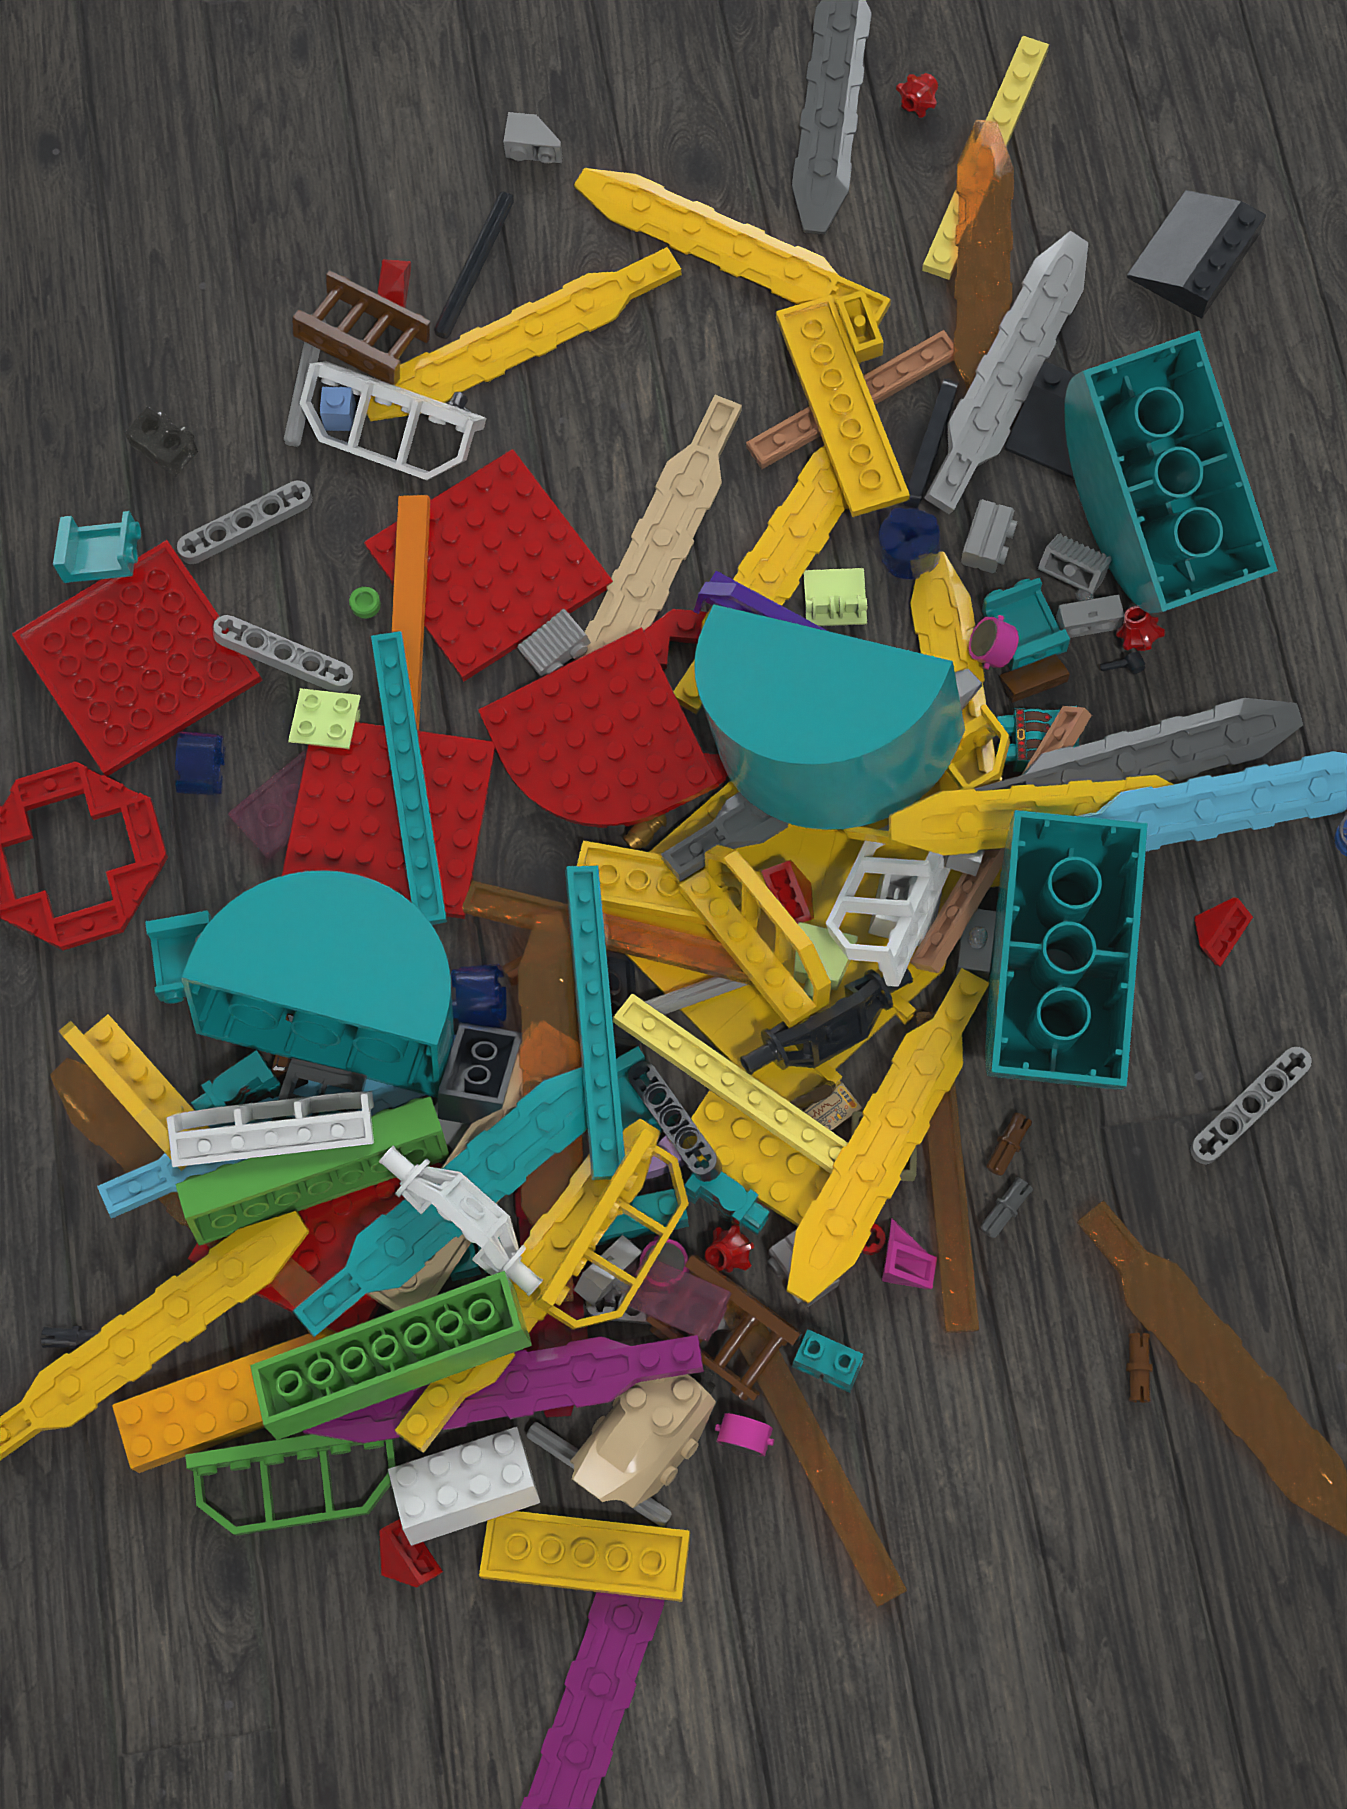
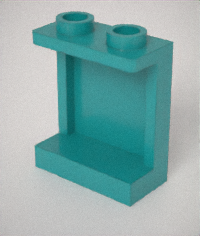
[53,511,141,583]
[982,578,1070,671]
[145,911,212,1004]
[616,1046,678,1133]

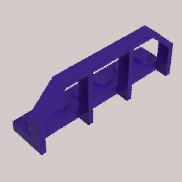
[693,571,827,631]

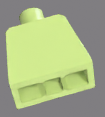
[794,922,858,1001]

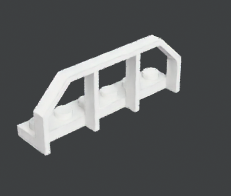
[300,361,486,480]
[826,825,951,987]
[167,1091,374,1167]

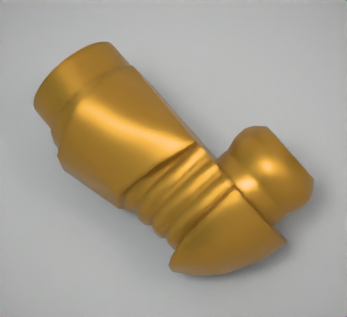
[623,814,667,850]

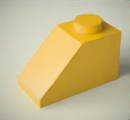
[836,289,884,363]

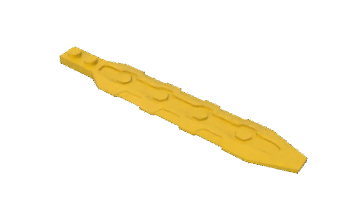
[574,168,891,326]
[366,247,681,421]
[673,445,849,714]
[910,552,1002,887]
[889,775,1174,856]
[787,968,989,1304]
[395,1118,660,1453]
[0,1211,309,1461]

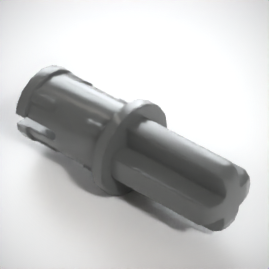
[980,1177,1033,1238]

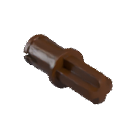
[987,1113,1032,1176]

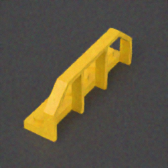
[837,704,1010,845]
[679,845,831,1028]
[59,1014,210,1171]
[534,1128,689,1330]

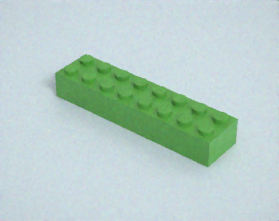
[175,1097,449,1246]
[250,1271,532,1440]

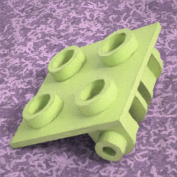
[804,568,867,626]
[288,688,361,749]

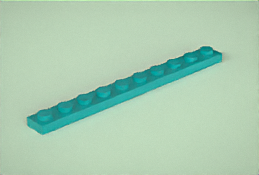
[371,631,447,925]
[565,866,625,1180]

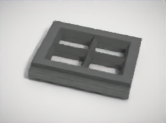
[271,1058,367,1121]

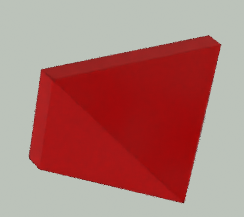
[378,259,412,308]
[761,860,814,924]
[1194,897,1253,967]
[380,1519,443,1588]

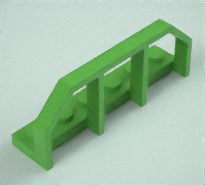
[185,1435,397,1536]

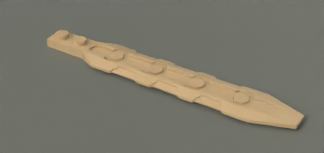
[575,395,742,660]

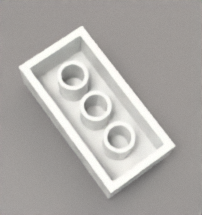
[388,1427,540,1546]

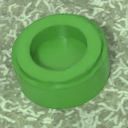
[349,587,381,618]

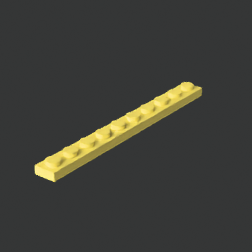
[922,36,1049,280]
[613,994,848,1174]

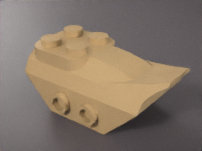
[570,1374,716,1508]

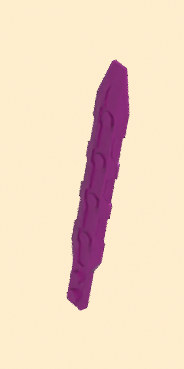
[303,1335,704,1444]
[520,1592,664,1809]

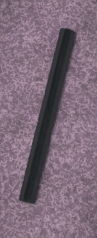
[434,191,514,339]

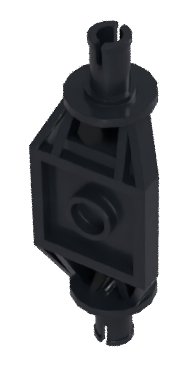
[740,968,913,1075]

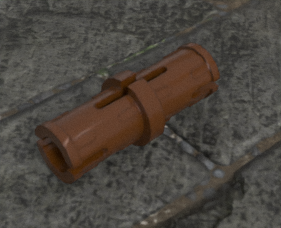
[1126,1333,1153,1403]

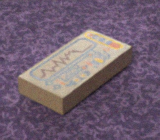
[803,1083,862,1132]

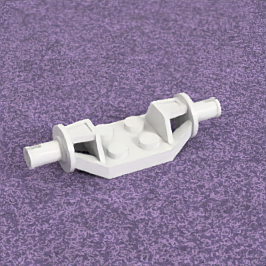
[379,1146,543,1296]

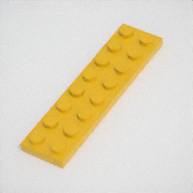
[776,295,910,517]

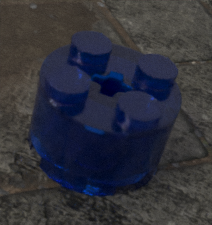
[879,508,940,579]
[175,732,226,795]
[451,964,507,1028]

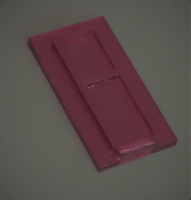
[626,1255,732,1342]

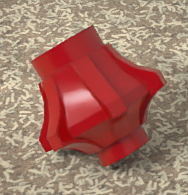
[896,73,938,118]
[1116,606,1165,651]
[705,1224,755,1273]

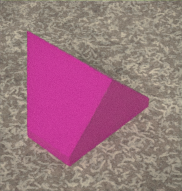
[882,1218,937,1289]

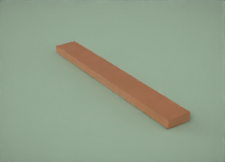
[746,330,960,469]

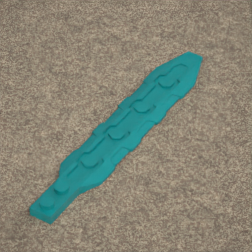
[292,1067,587,1337]

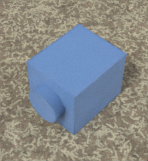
[320,387,356,431]

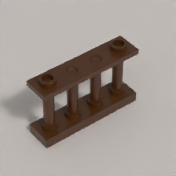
[292,270,430,385]
[646,1255,803,1401]

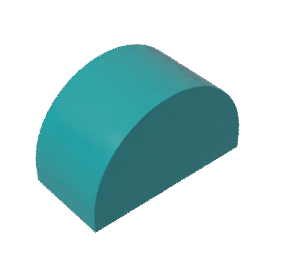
[1064,331,1278,613]
[694,604,965,830]
[985,810,1148,1090]
[181,871,454,1098]

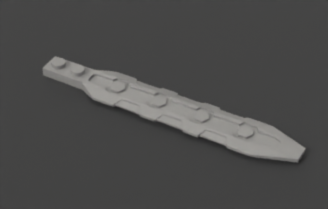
[924,231,1088,514]

